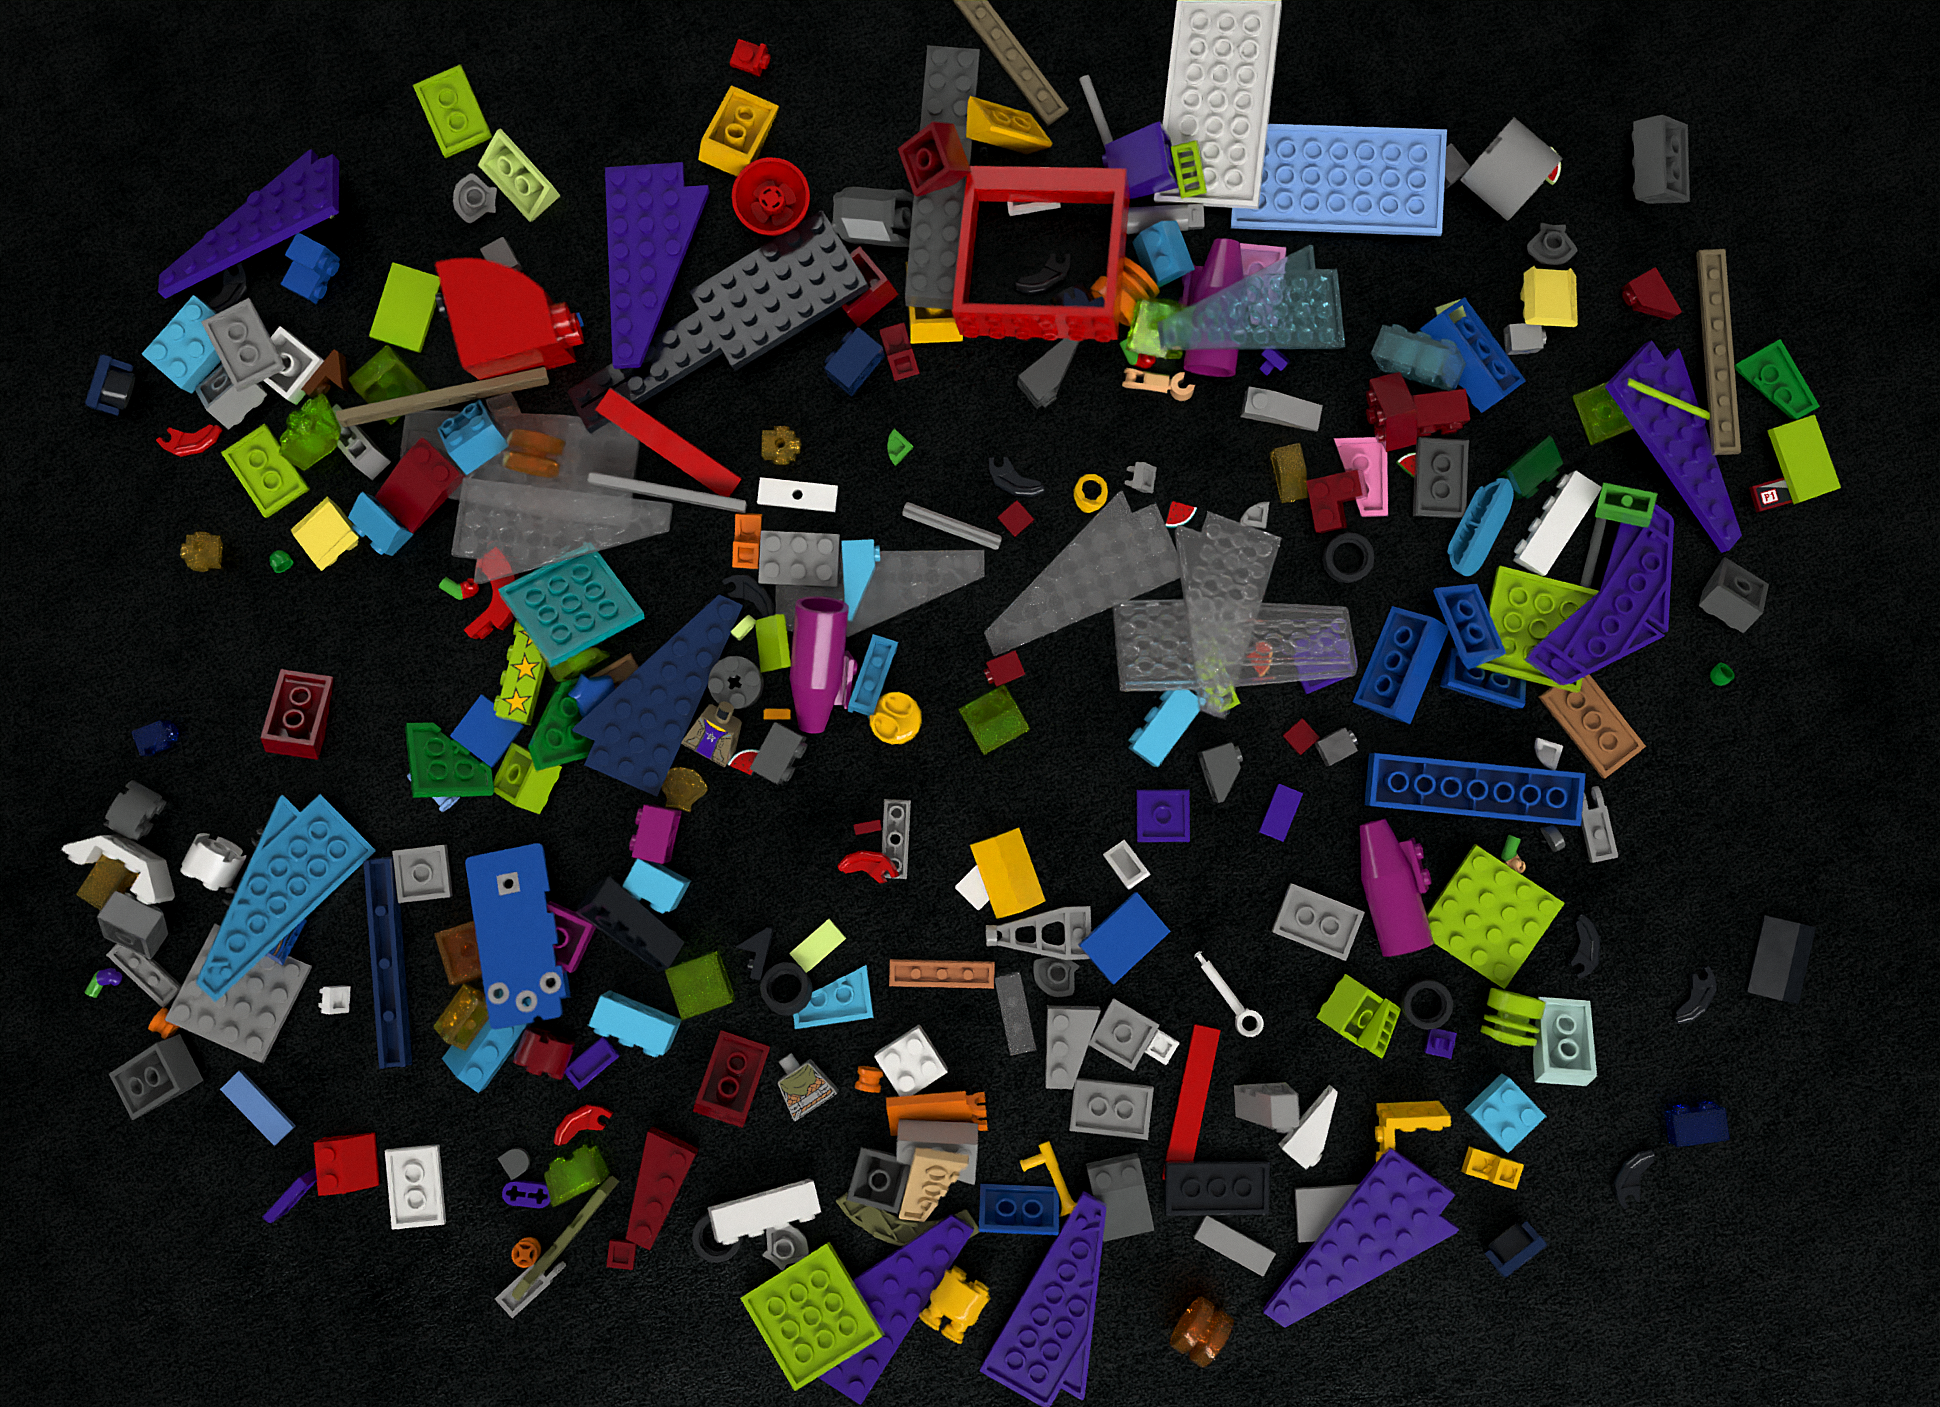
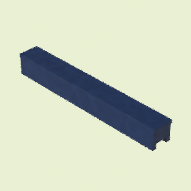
[364,857,412,1069]

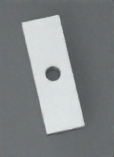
[757,477,838,513]

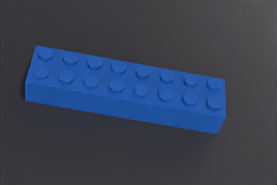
[1364,753,1586,826]

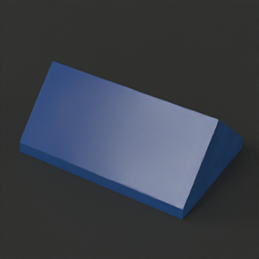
[1433,584,1506,670]
[1439,647,1526,709]
[979,1184,1059,1235]

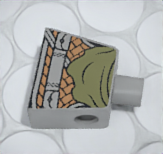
[778,1053,838,1121]

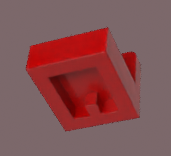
[730,39,770,76]

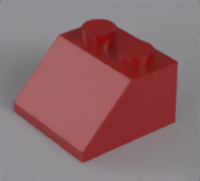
[314,1133,380,1196]

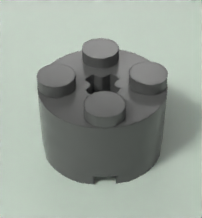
[708,656,763,709]
[104,780,167,841]

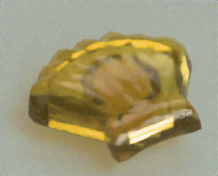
[661,767,708,812]

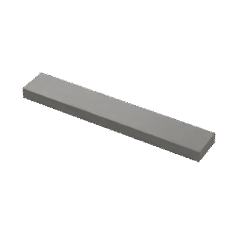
[588,472,747,513]

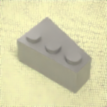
[1045,1005,1101,1089]
[1234,1082,1299,1132]
[897,1119,978,1185]

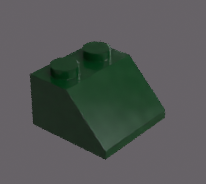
[1497,436,1563,500]

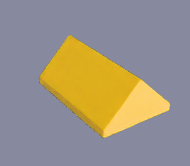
[966,96,1053,154]
[970,828,1045,919]

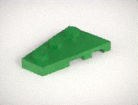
[1734,339,1820,421]

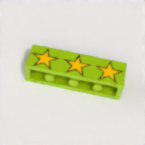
[494,620,547,726]

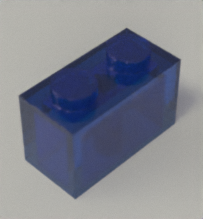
[1665,1101,1730,1147]

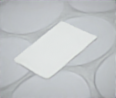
[955,865,990,910]

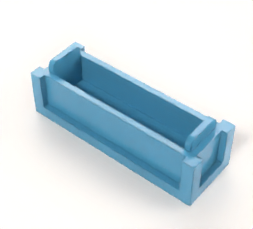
[848,634,898,718]

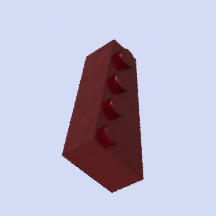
[626,1126,699,1250]

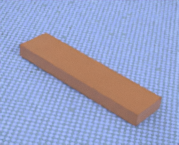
[889,959,995,989]

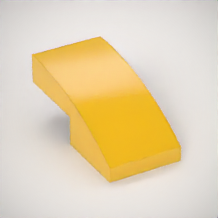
[1461,1146,1524,1190]

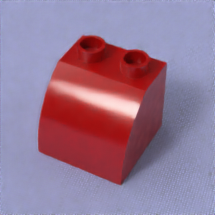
[435,258,584,381]

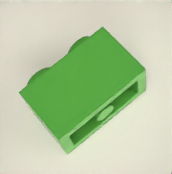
[1595,483,1657,528]

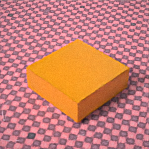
[764,709,792,720]

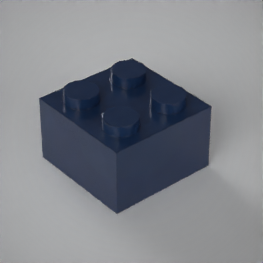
[824,327,885,396]

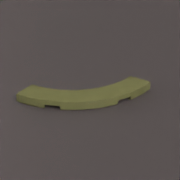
[511,1176,619,1301]
[836,1192,979,1246]

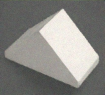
[1103,840,1150,890]

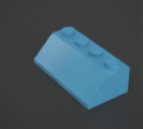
[442,990,537,1093]

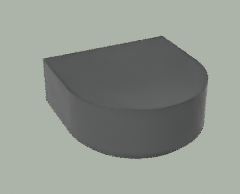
[1540,824,1565,852]
[498,1147,530,1180]

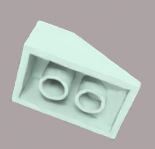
[1533,997,1597,1086]

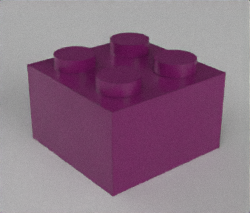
[629,804,682,864]
[547,901,596,973]

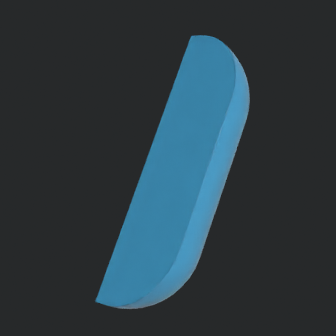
[1447,478,1513,576]

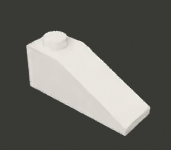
[1279,1085,1338,1169]

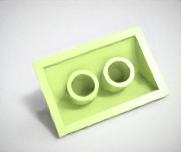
[478,129,560,222]

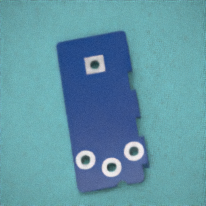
[465,843,571,1030]

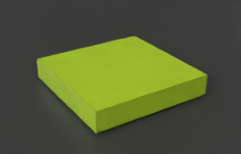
[755,614,791,672]

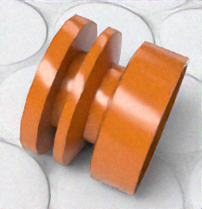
[1089,257,1160,326]

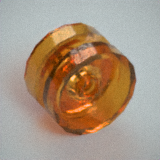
[501,429,566,479]
[1170,1296,1234,1367]

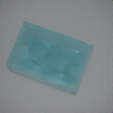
[1371,324,1466,391]

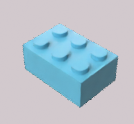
[142,295,221,393]
[1128,684,1205,767]
[588,990,682,1057]

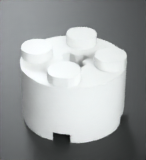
[181,833,246,891]

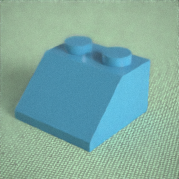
[1133,221,1195,288]
[348,492,414,556]

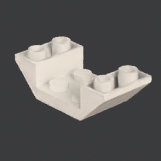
[62,834,175,905]

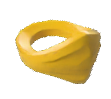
[1074,474,1108,513]

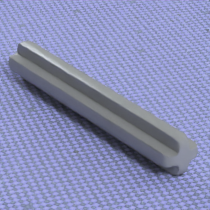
[902,502,1002,550]

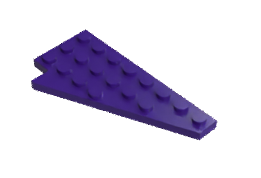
[158,149,339,299]

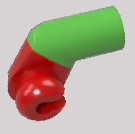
[1120,338,1156,369]
[439,577,479,600]

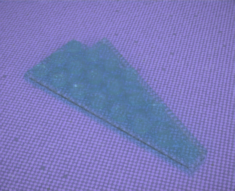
[1158,245,1345,350]

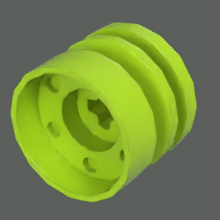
[1480,988,1546,1046]

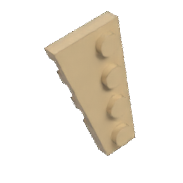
[899,1147,969,1222]

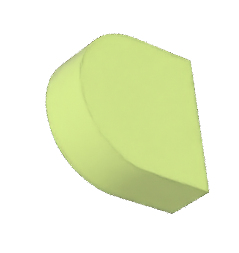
[731,615,756,641]

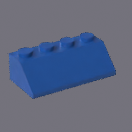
[1420,297,1526,413]
[1353,606,1449,724]

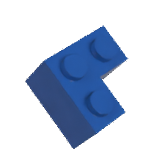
[281,233,340,304]

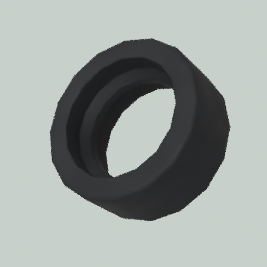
[1322,532,1375,583]
[760,962,813,1016]
[1400,978,1453,1030]
[692,1212,743,1263]

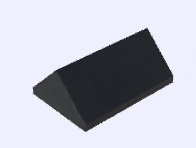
[1746,915,1816,1004]

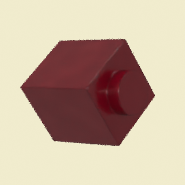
[984,650,1025,687]

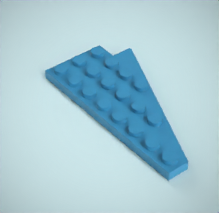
[195,794,376,1002]

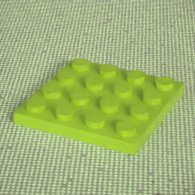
[1476,566,1599,693]
[1426,844,1565,989]
[740,1242,885,1391]

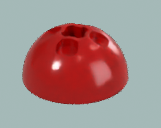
[732,157,810,236]

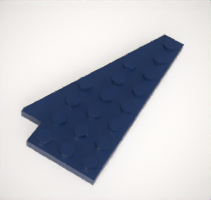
[572,595,743,796]

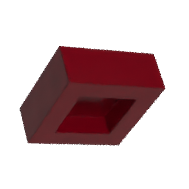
[997,500,1034,538]
[1282,718,1320,755]
[854,819,882,835]
[607,1239,637,1270]

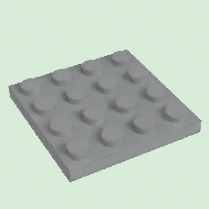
[165,924,312,1063]

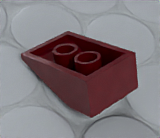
[375,437,467,533]
[260,669,334,760]
[693,1030,770,1128]

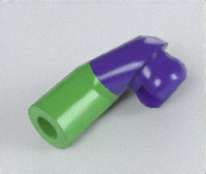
[85,968,123,998]

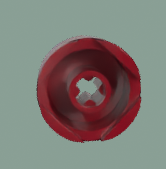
[513,1026,575,1080]

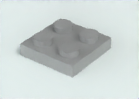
[392,844,453,903]
[1089,998,1159,1071]

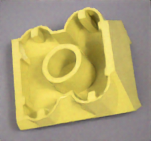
[1520,266,1578,327]
[291,496,359,571]

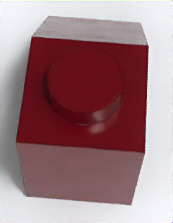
[1621,267,1682,320]

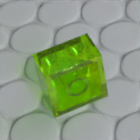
[665,950,735,1020]

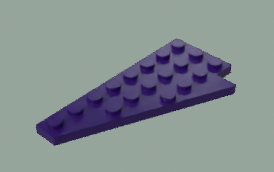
[605,162,709,369]
[1605,341,1742,553]
[1263,1147,1459,1328]
[979,1191,1107,1407]
[818,1213,974,1405]

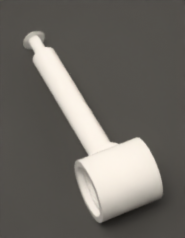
[1194,951,1263,1037]

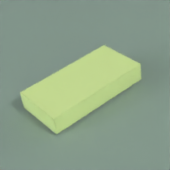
[789,919,846,973]

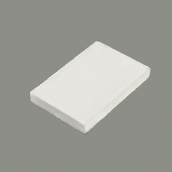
[385,1144,446,1229]

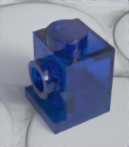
[131,720,179,756]

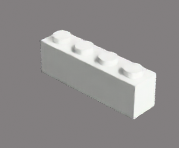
[1513,471,1602,576]
[708,1179,821,1245]

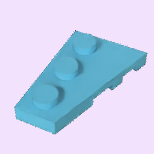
[793,965,874,1029]

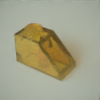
[1270,443,1308,503]

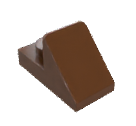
[301,349,349,400]

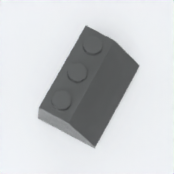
[1632,115,1690,203]

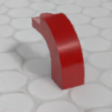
[464,547,519,639]

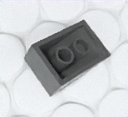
[1017,338,1080,409]
[109,1034,204,1120]
[1086,1152,1154,1242]

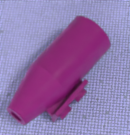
[1178,239,1246,377]
[790,596,857,733]
[1360,819,1434,957]

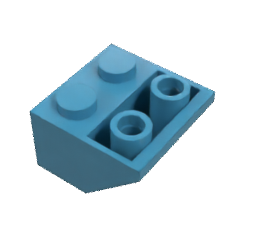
[437,399,510,475]

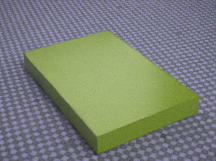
[413,65,493,158]
[369,262,442,353]
[1768,414,1841,504]
[221,424,310,518]

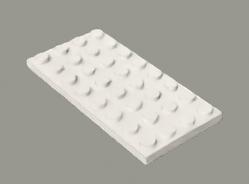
[1154,0,1282,209]

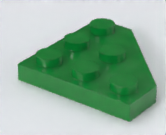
[528,678,595,772]
[405,723,494,798]

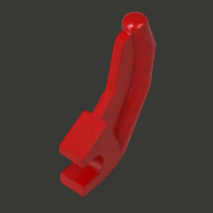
[156,425,222,457]
[837,850,899,883]
[554,1104,614,1146]

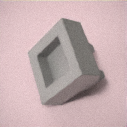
[1125,462,1157,493]

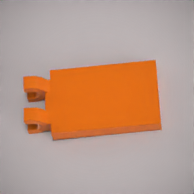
[886,1091,988,1136]

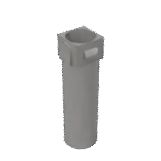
[1127,203,1204,234]

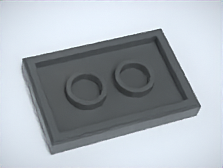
[1413,437,1469,519]

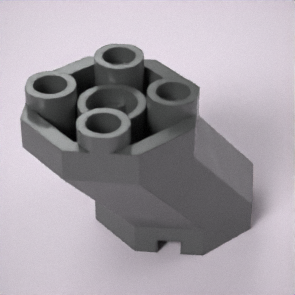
[832,187,914,247]

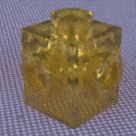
[762,426,801,465]
[181,532,223,571]

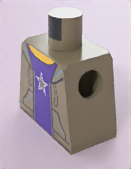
[681,702,742,767]

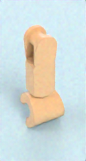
[1122,368,1195,401]

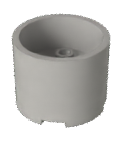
[1460,117,1563,221]

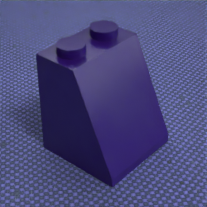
[1102,122,1179,199]

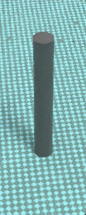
[1580,517,1607,588]

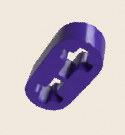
[502,1179,554,1208]

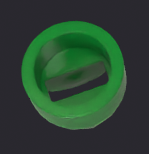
[269,550,293,573]
[1710,663,1735,686]

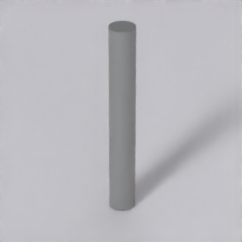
[1079,75,1113,147]

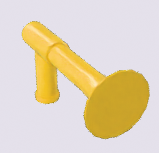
[1020,1141,1076,1217]

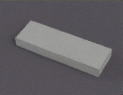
[106,944,182,1008]
[1193,1215,1276,1276]

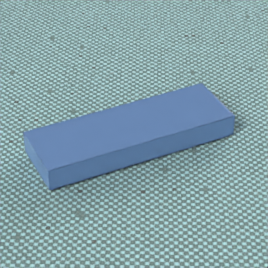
[220,1070,296,1146]

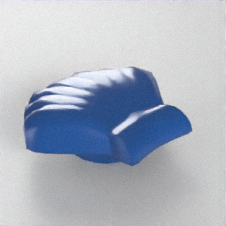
[568,673,615,718]

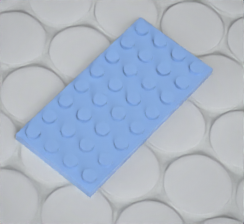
[1231,124,1447,236]

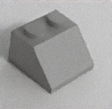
[195,364,267,430]

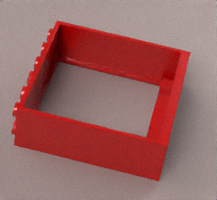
[952,166,1130,342]

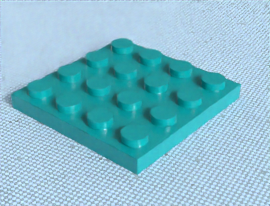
[498,542,644,667]

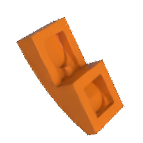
[732,512,763,569]

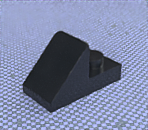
[736,926,775,980]

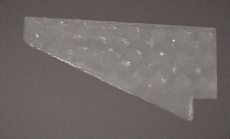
[451,478,673,584]
[984,491,1187,657]
[1175,512,1282,719]
[776,550,984,638]

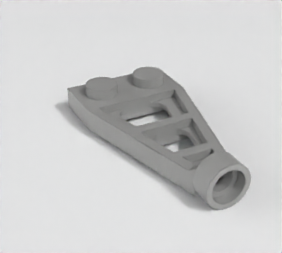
[986,906,1091,960]

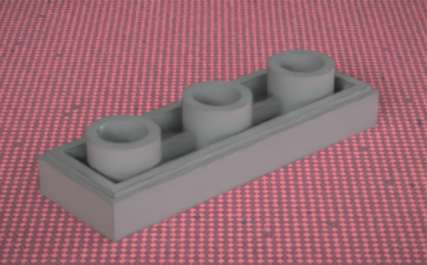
[882,799,911,879]

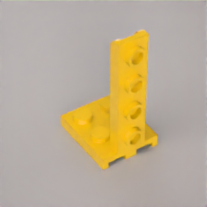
[1375,1101,1451,1162]

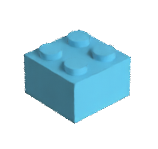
[622,858,691,913]
[1464,1073,1546,1153]

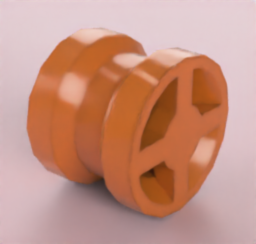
[148,1007,179,1040]
[855,1066,884,1093]
[511,1237,542,1268]

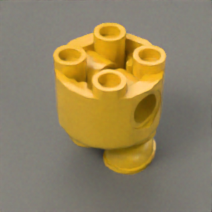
[869,692,922,744]
[919,1265,990,1344]

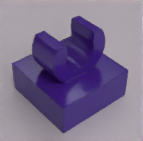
[1259,344,1290,375]
[1424,1028,1457,1059]

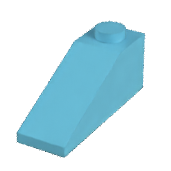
[842,539,880,622]

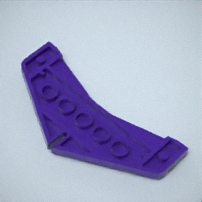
[1524,504,1674,685]

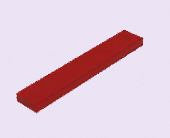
[595,387,741,497]
[1162,1024,1221,1180]

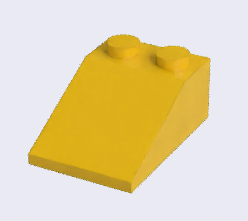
[698,85,779,176]
[906,262,963,344]

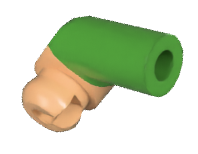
[1501,835,1526,874]

